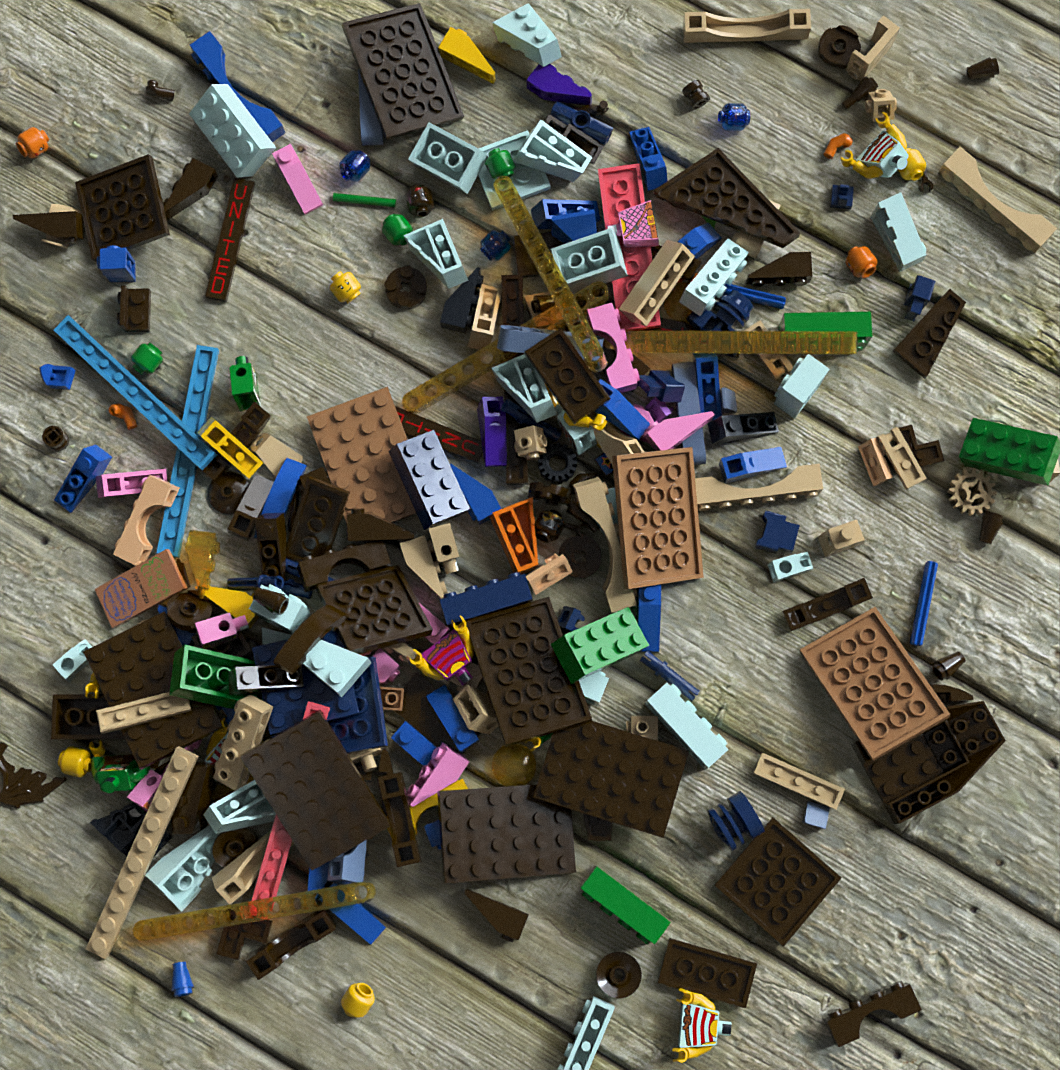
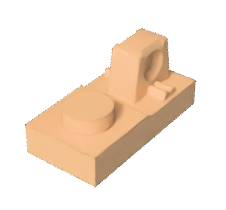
[858,438,893,486]
[526,553,573,595]

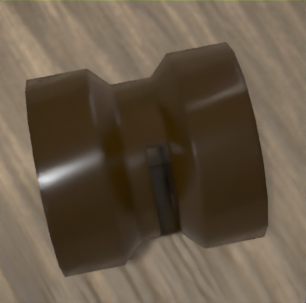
[682,80,710,110]
[42,426,69,451]

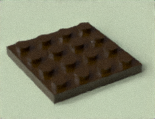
[75,154,170,262]
[316,565,433,654]
[714,817,842,947]

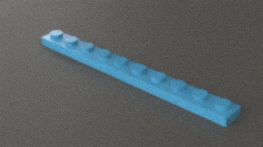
[54,315,217,470]
[156,345,219,558]

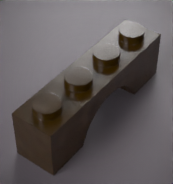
[297,540,391,592]
[378,772,422,868]
[246,906,336,980]
[824,981,922,1047]

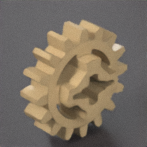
[947,468,997,516]

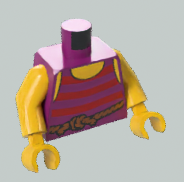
[406,616,474,686]

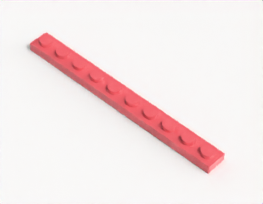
[248,701,330,920]

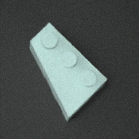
[513,120,592,182]
[404,219,469,289]
[491,354,557,422]

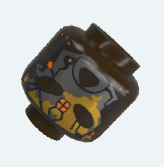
[535,510,565,543]

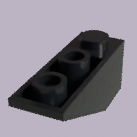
[440,267,484,334]
[708,412,779,444]

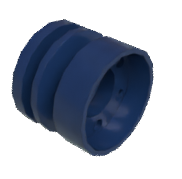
[707,791,765,851]

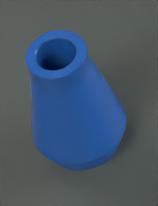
[171,962,194,997]

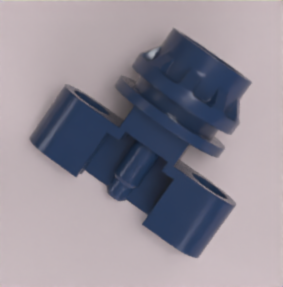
[686,290,754,358]

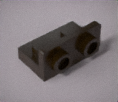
[117,285,151,332]

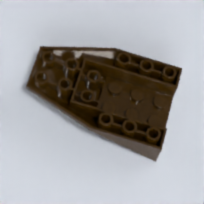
[851,701,1006,824]

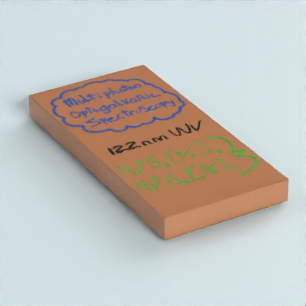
[95,549,187,628]

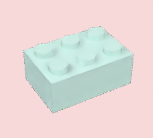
[408,122,488,194]
[551,228,628,295]
[774,354,830,419]

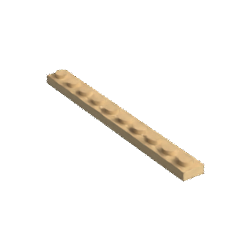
[86,746,199,959]

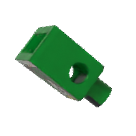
[230,356,261,411]

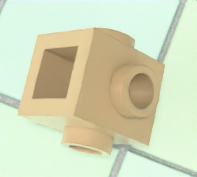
[865,89,897,122]
[514,425,547,460]

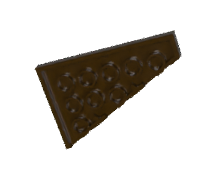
[654,148,800,248]

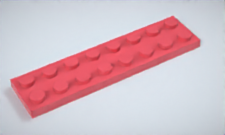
[598,163,661,332]

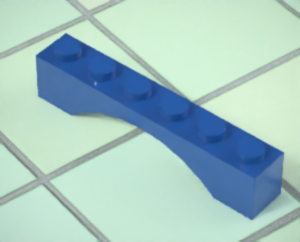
[190,31,285,142]

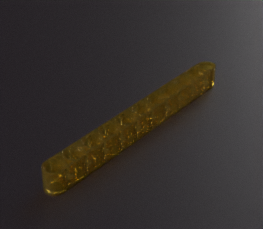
[494,176,607,372]
[402,281,609,414]
[625,330,857,354]
[133,882,376,941]

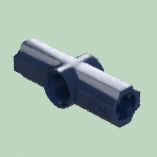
[550,101,613,145]

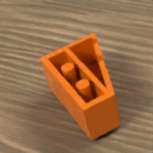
[490,497,538,575]

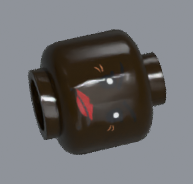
[405,184,434,217]

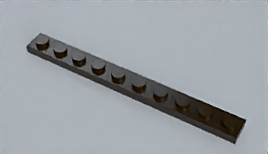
[501,274,528,485]

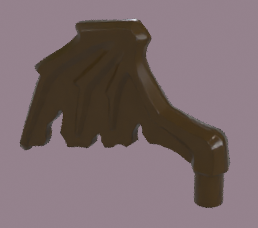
[0,741,67,809]

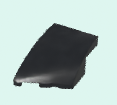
[90,802,172,858]

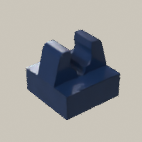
[830,184,854,209]
[558,606,585,631]

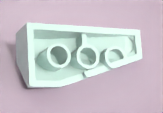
[145,825,220,912]

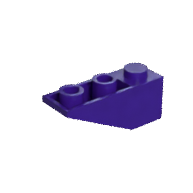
[526,64,592,105]
[477,396,507,467]

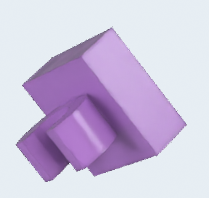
[645,397,674,423]

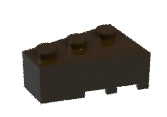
[171,762,216,834]

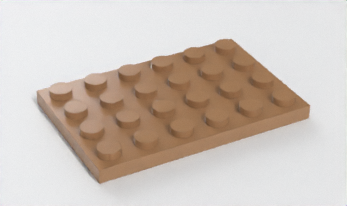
[307,386,417,523]
[612,447,704,589]
[800,607,950,762]

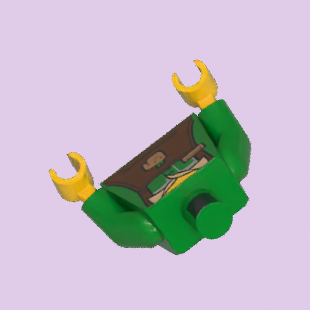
[89,740,151,793]

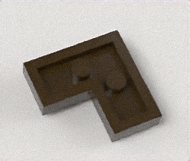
[892,425,945,467]
[216,909,273,960]

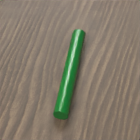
[333,193,396,208]

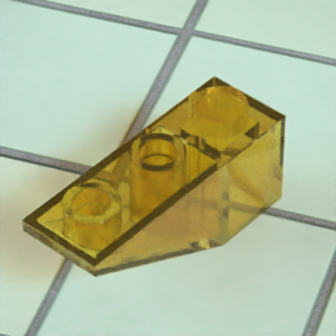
[185,530,220,599]

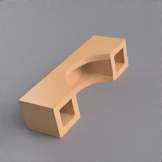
[113,475,180,565]

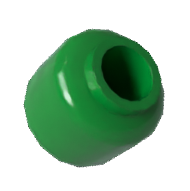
[485,148,516,182]
[382,214,413,246]
[131,342,163,375]

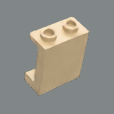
[846,15,900,82]

